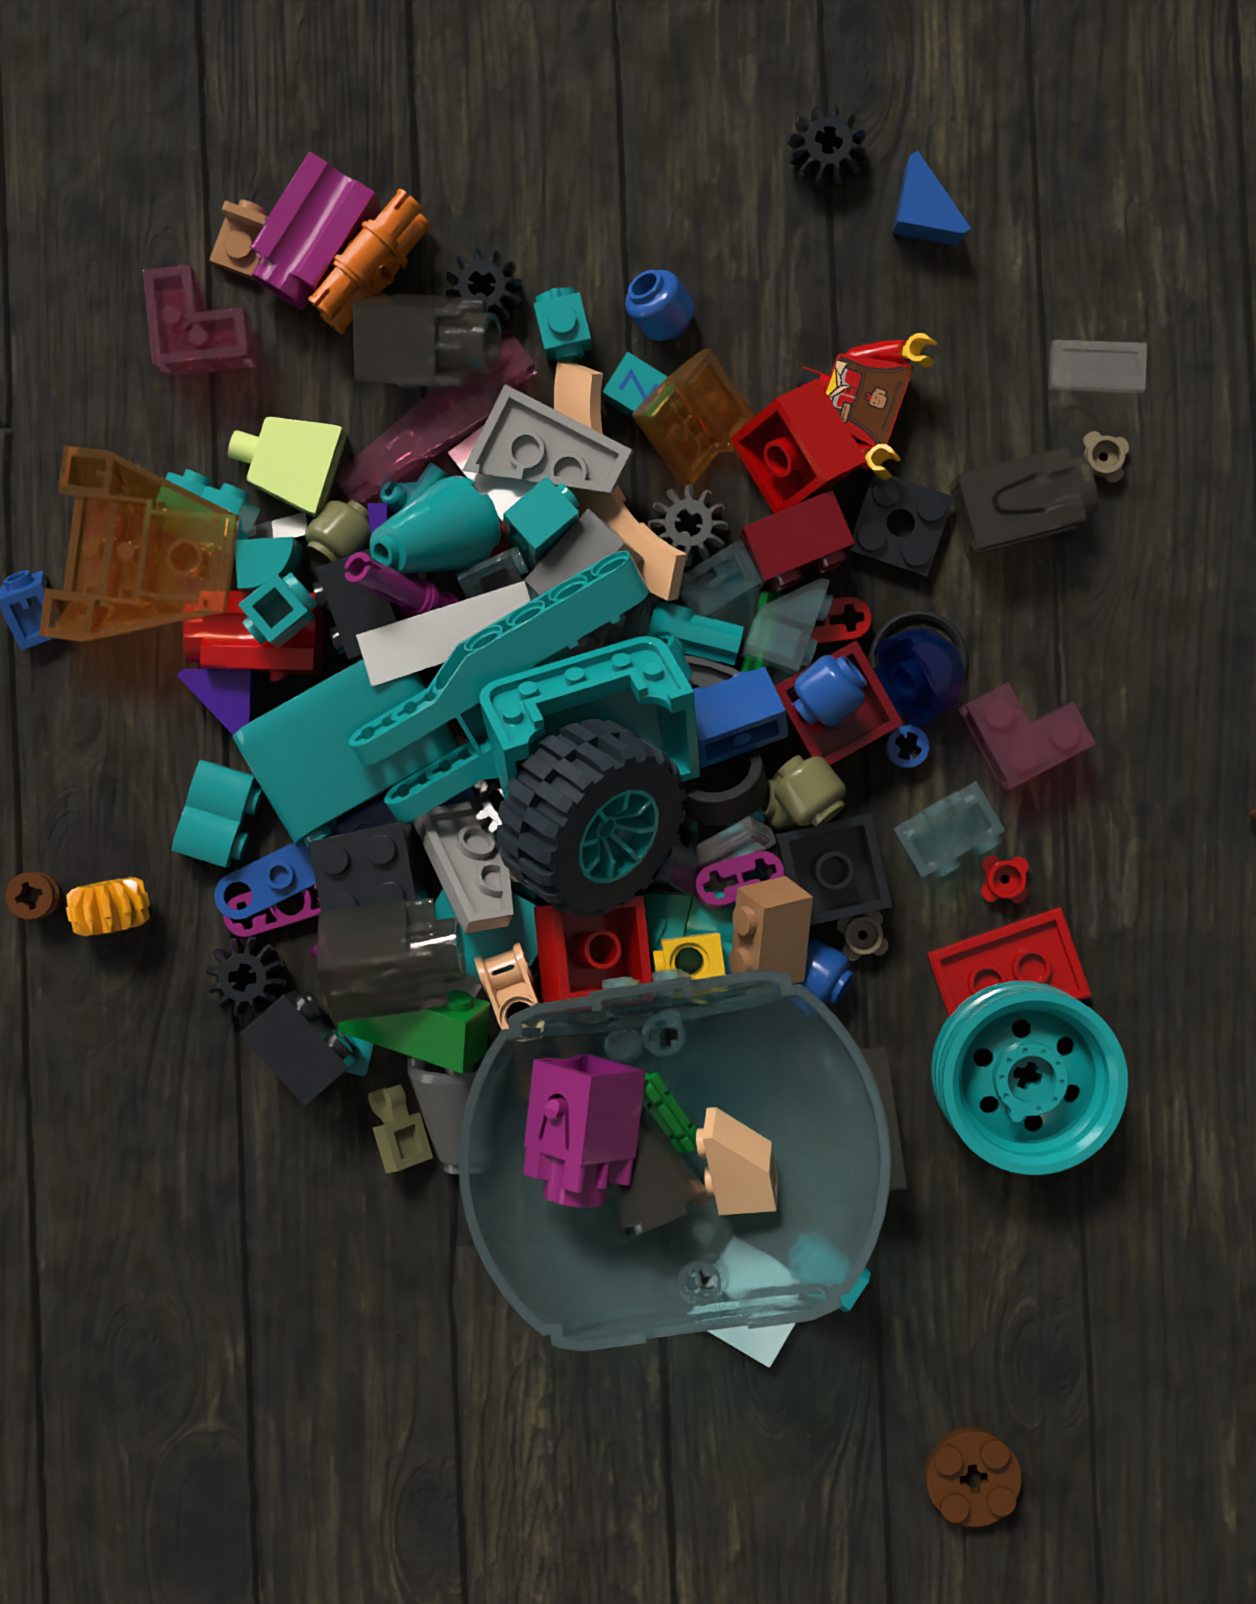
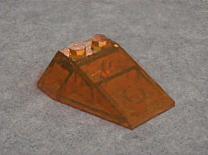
[39,445,240,642]

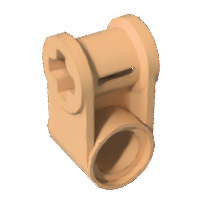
[474,941,543,1038]

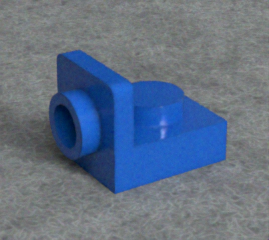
[0,570,66,650]

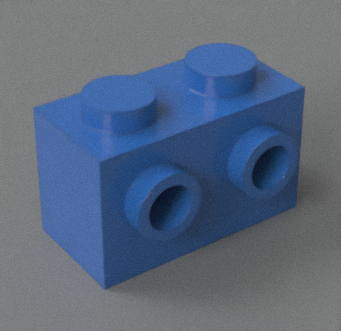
[693,666,789,768]

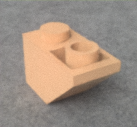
[696,1107,779,1215]

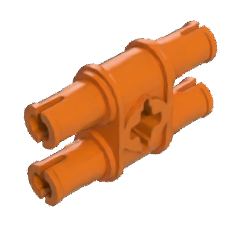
[308,189,432,335]

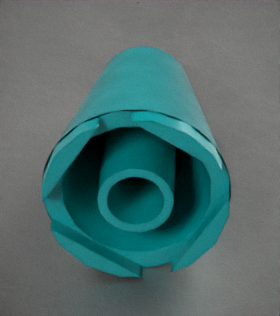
[370,475,501,574]

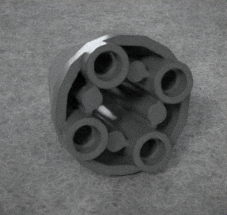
[406,1042,503,1174]

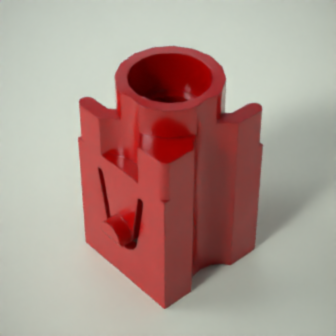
[183,591,325,682]

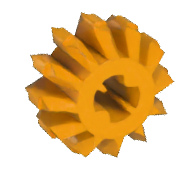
[66,877,150,936]

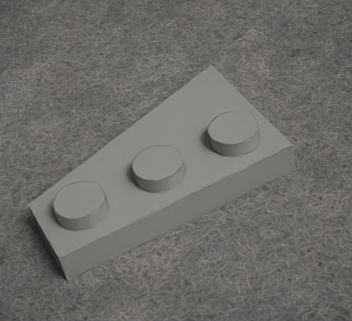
[412,801,514,934]

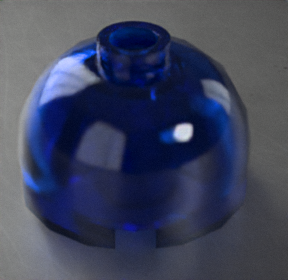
[873,628,965,726]

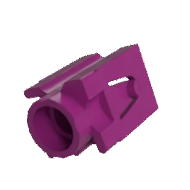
[250,152,382,310]
[523,1054,646,1208]

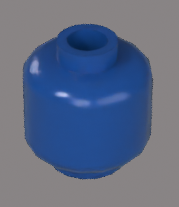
[625,270,695,341]
[794,655,867,727]
[785,938,854,1009]

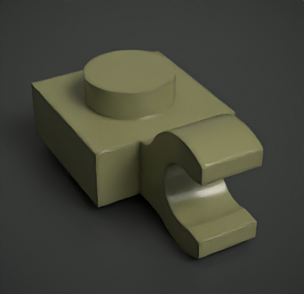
[368,1084,433,1174]

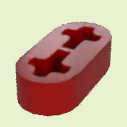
[781,597,871,646]

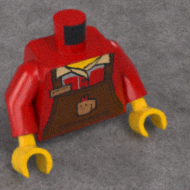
[796,333,937,480]

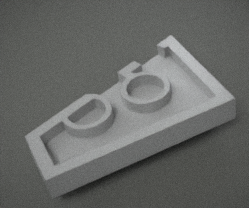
[462,384,634,494]

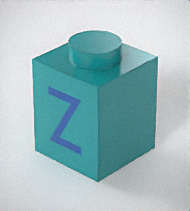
[602,352,678,430]

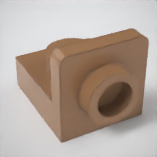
[209,200,268,281]

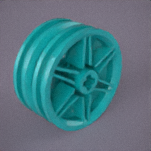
[931,980,1128,1175]

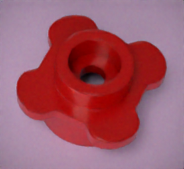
[981,855,1029,903]

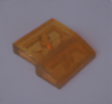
[632,349,755,485]

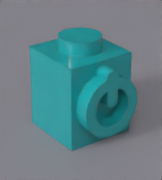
[533,287,592,361]
[238,572,319,648]

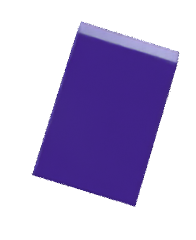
[177,669,258,735]

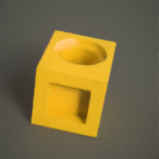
[653,932,726,990]

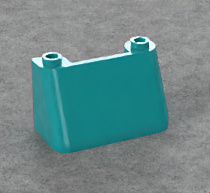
[479,636,700,801]
[233,659,460,849]

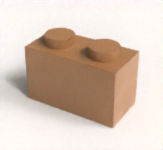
[729,876,813,994]

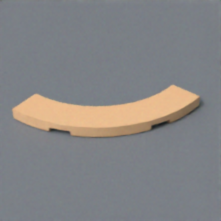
[554,360,687,601]

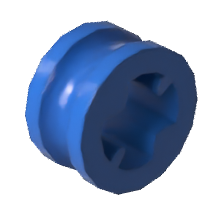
[885,725,929,768]

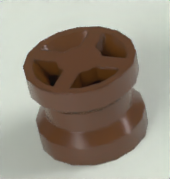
[5,872,62,920]

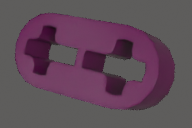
[694,851,784,910]

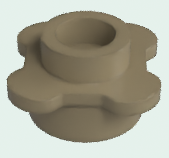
[1077,431,1129,483]
[837,911,888,961]

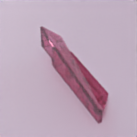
[335,330,536,504]

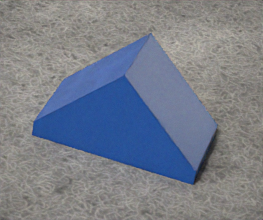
[892,150,971,246]

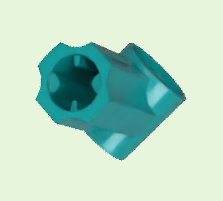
[647,601,744,667]

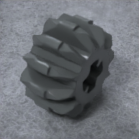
[648,485,728,567]

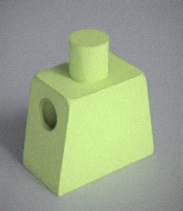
[228,417,347,518]

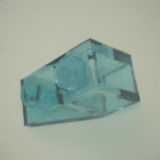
[741,578,833,675]

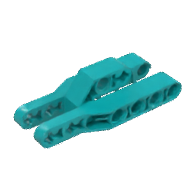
[349,551,693,823]

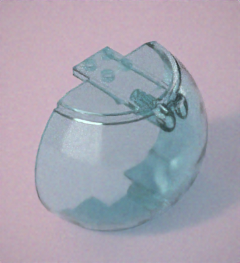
[458,969,891,1352]

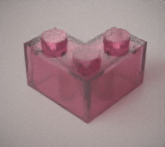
[143,265,257,377]
[958,682,1096,791]

